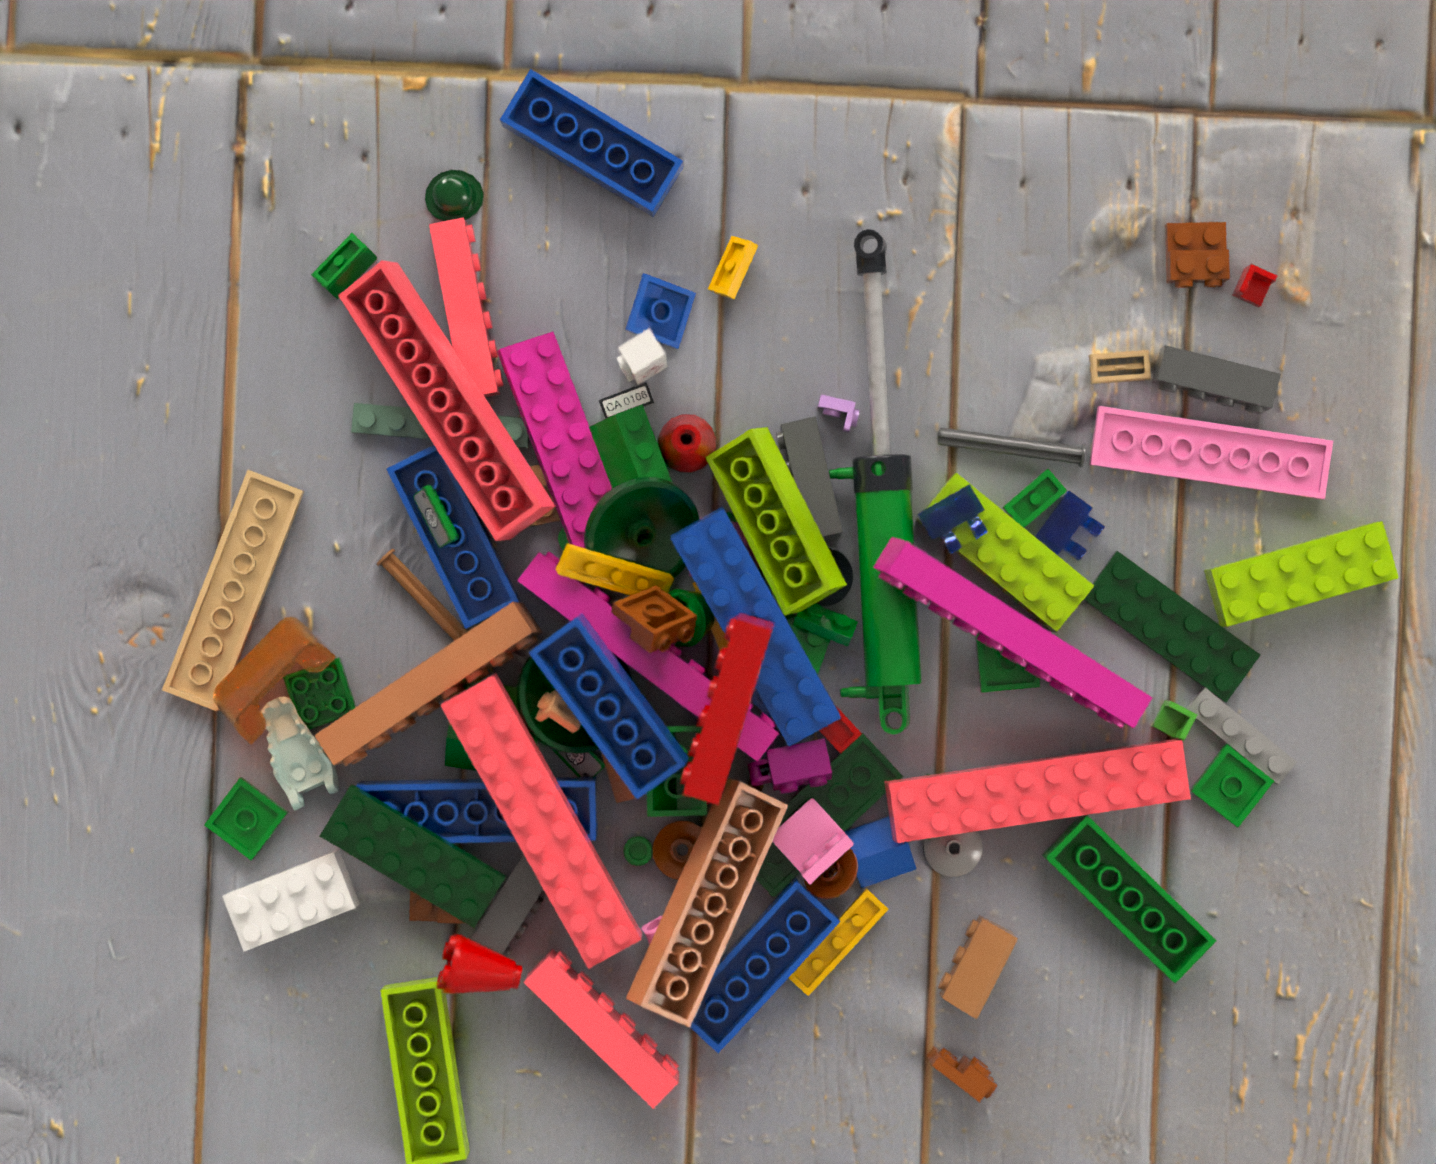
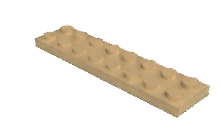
[162,470,305,711]

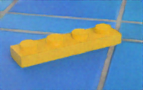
[555,543,674,596]
[789,888,889,996]

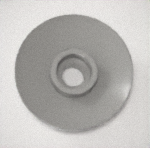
[923,831,983,877]

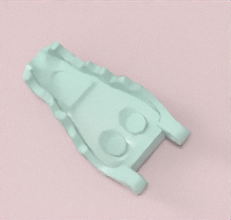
[260,696,340,810]

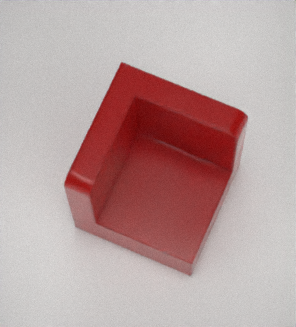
[1232,264,1278,307]

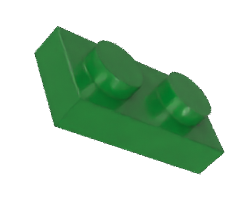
[1002,469,1067,528]
[793,603,858,647]

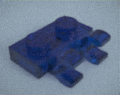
[917,484,988,554]
[1035,491,1105,561]

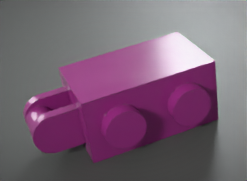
[747,738,832,793]

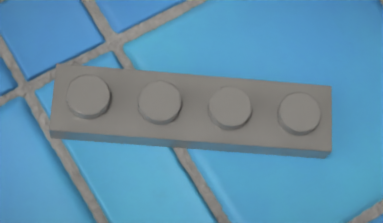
[1186,687,1297,785]

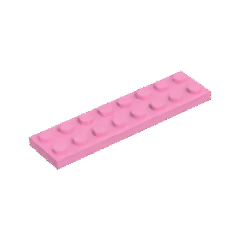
[1089,406,1333,500]

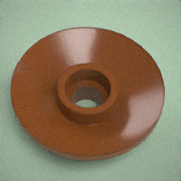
[653,821,702,880]
[804,849,858,899]

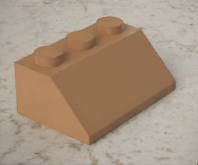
[938,915,1018,1019]

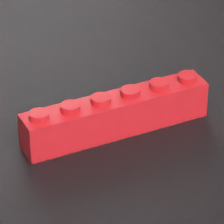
[429,217,504,397]

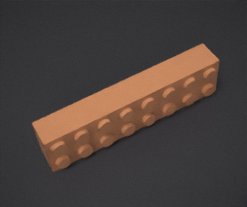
[314,602,543,767]
[626,778,788,1028]

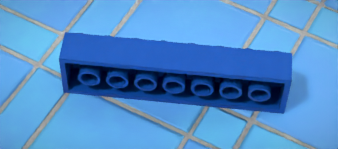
[671,506,841,747]
[355,777,598,843]

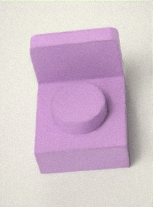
[818,394,860,432]

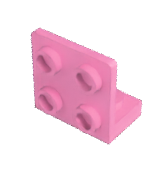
[772,798,854,884]

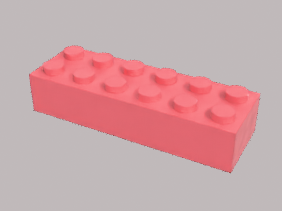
[523,949,679,1109]

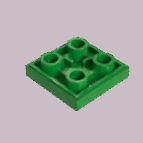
[283,657,356,729]

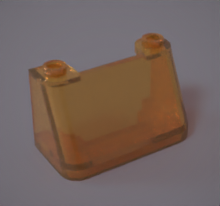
[213,617,336,745]

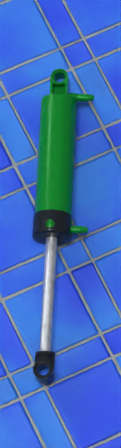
[829,229,921,734]

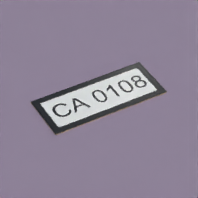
[599,382,654,419]

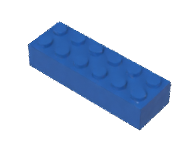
[500,69,684,217]
[386,445,522,629]
[529,613,689,799]
[690,877,840,1053]

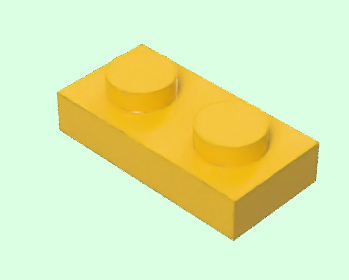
[708,236,758,299]

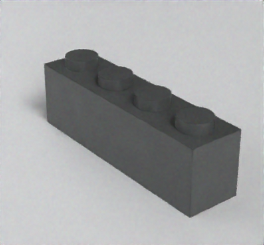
[1152,345,1281,414]
[776,416,843,537]
[471,854,544,957]

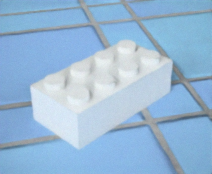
[222,849,360,952]

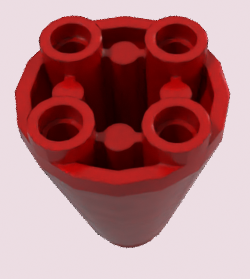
[658,414,716,473]
[436,934,522,994]

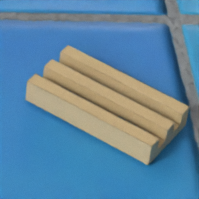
[1089,350,1151,384]

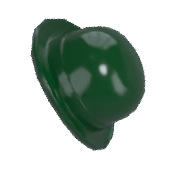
[425,170,484,221]

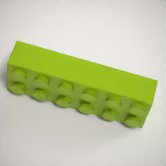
[705,427,847,616]
[916,472,1094,632]
[1204,521,1399,627]
[380,977,470,1164]

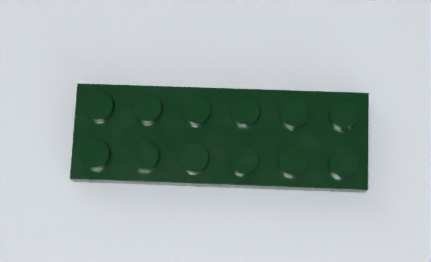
[1083,551,1261,703]
[756,733,903,898]
[319,783,506,928]

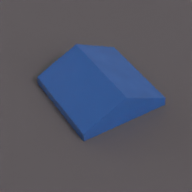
[625,273,696,349]
[845,816,917,888]

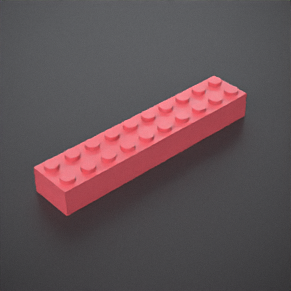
[338,260,555,541]
[440,673,642,969]
[884,739,1191,843]

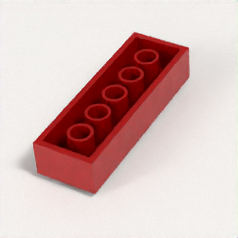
[680,612,775,805]

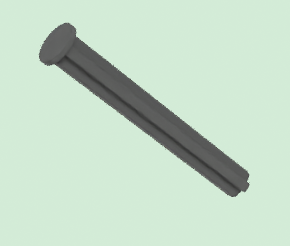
[937,428,1086,467]

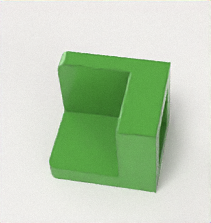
[1151,700,1197,741]

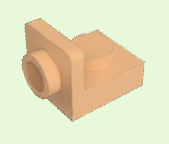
[536,690,581,733]

